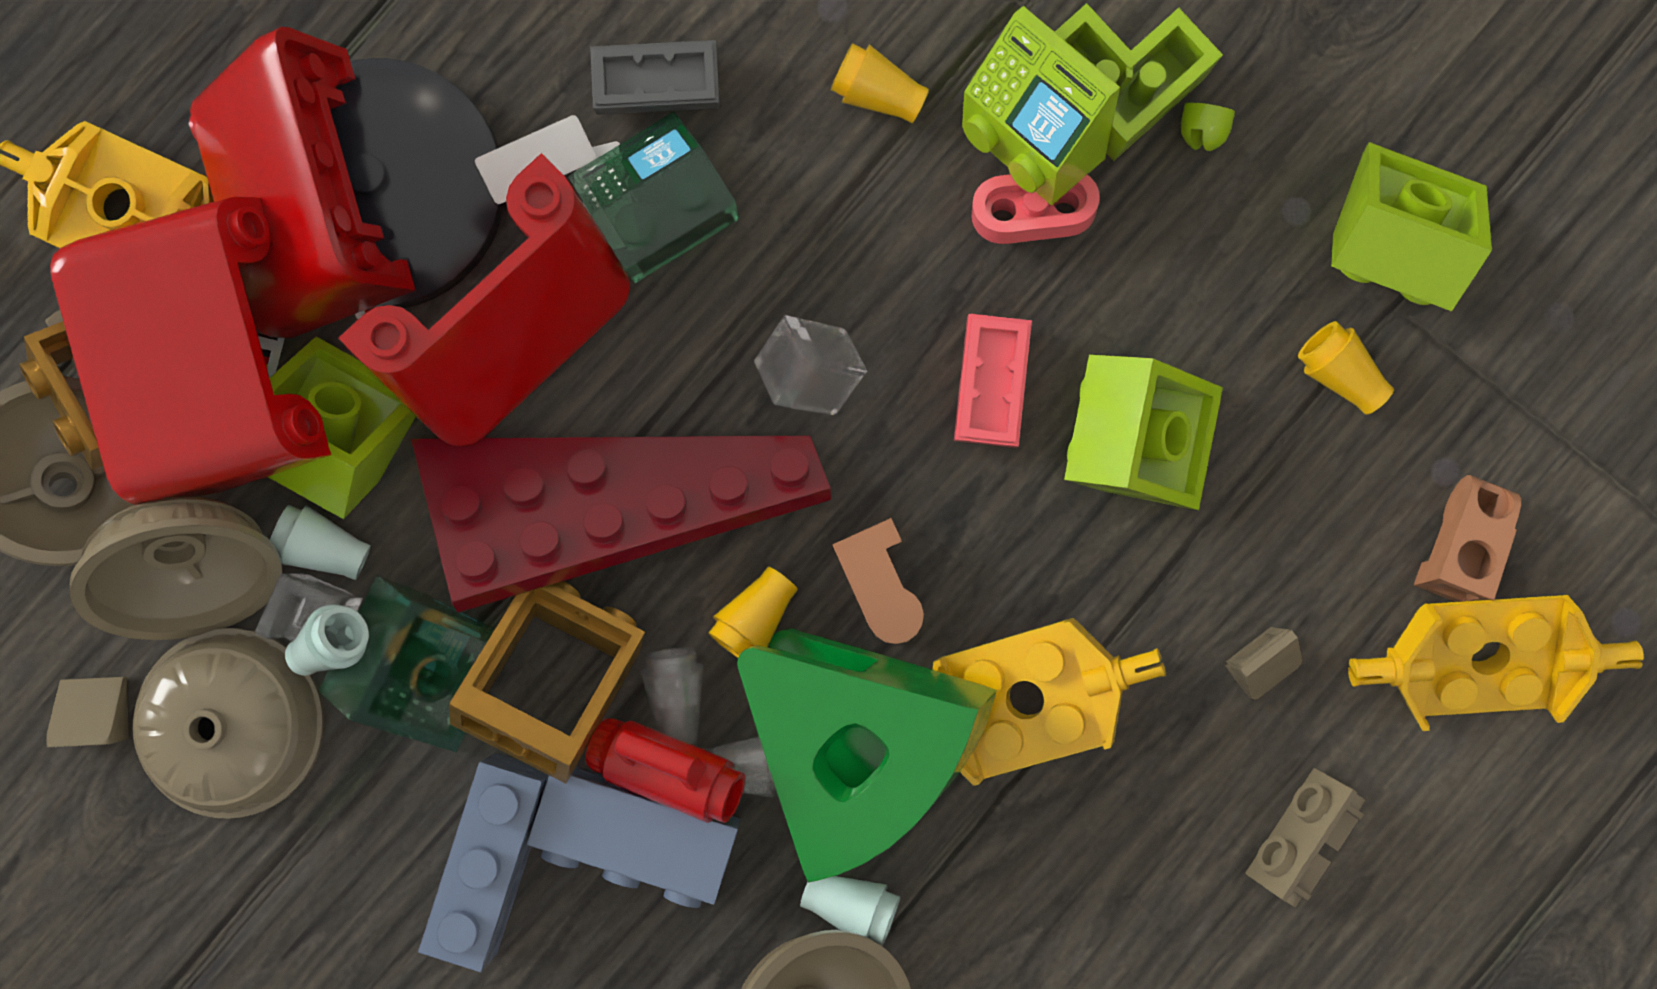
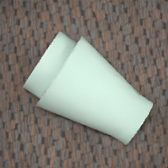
[270,505,371,580]
[285,605,369,676]
[800,876,900,946]

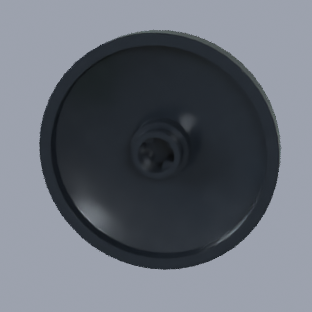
[330,58,505,310]

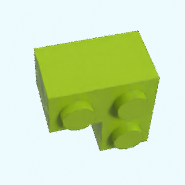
[1055,3,1223,161]

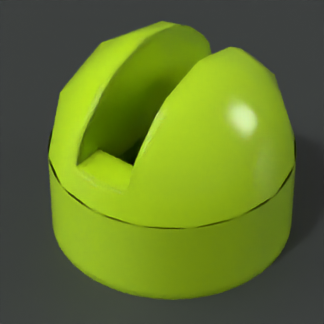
[1181,103,1235,151]

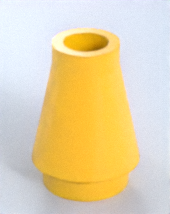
[831,43,929,123]
[1298,321,1394,415]
[708,567,798,658]

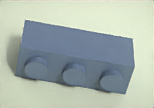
[418,753,549,972]
[527,766,741,908]

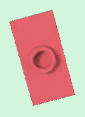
[954,314,1032,448]

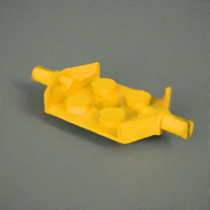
[0,121,214,248]
[1348,595,1644,731]
[932,618,1166,786]

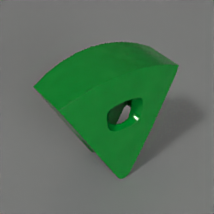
[737,628,997,883]

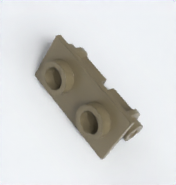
[1245,768,1365,908]

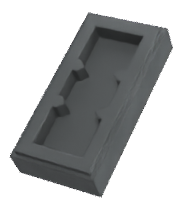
[590,40,721,115]

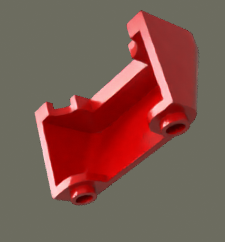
[189,26,416,338]
[338,153,630,447]
[50,196,331,505]

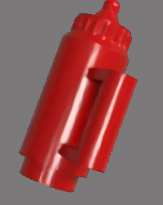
[586,718,746,823]

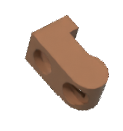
[1414,475,1521,602]
[832,518,924,644]

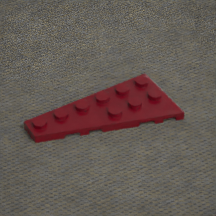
[411,436,831,613]

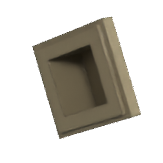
[1225,627,1302,700]
[47,676,129,747]

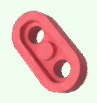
[971,174,1100,244]

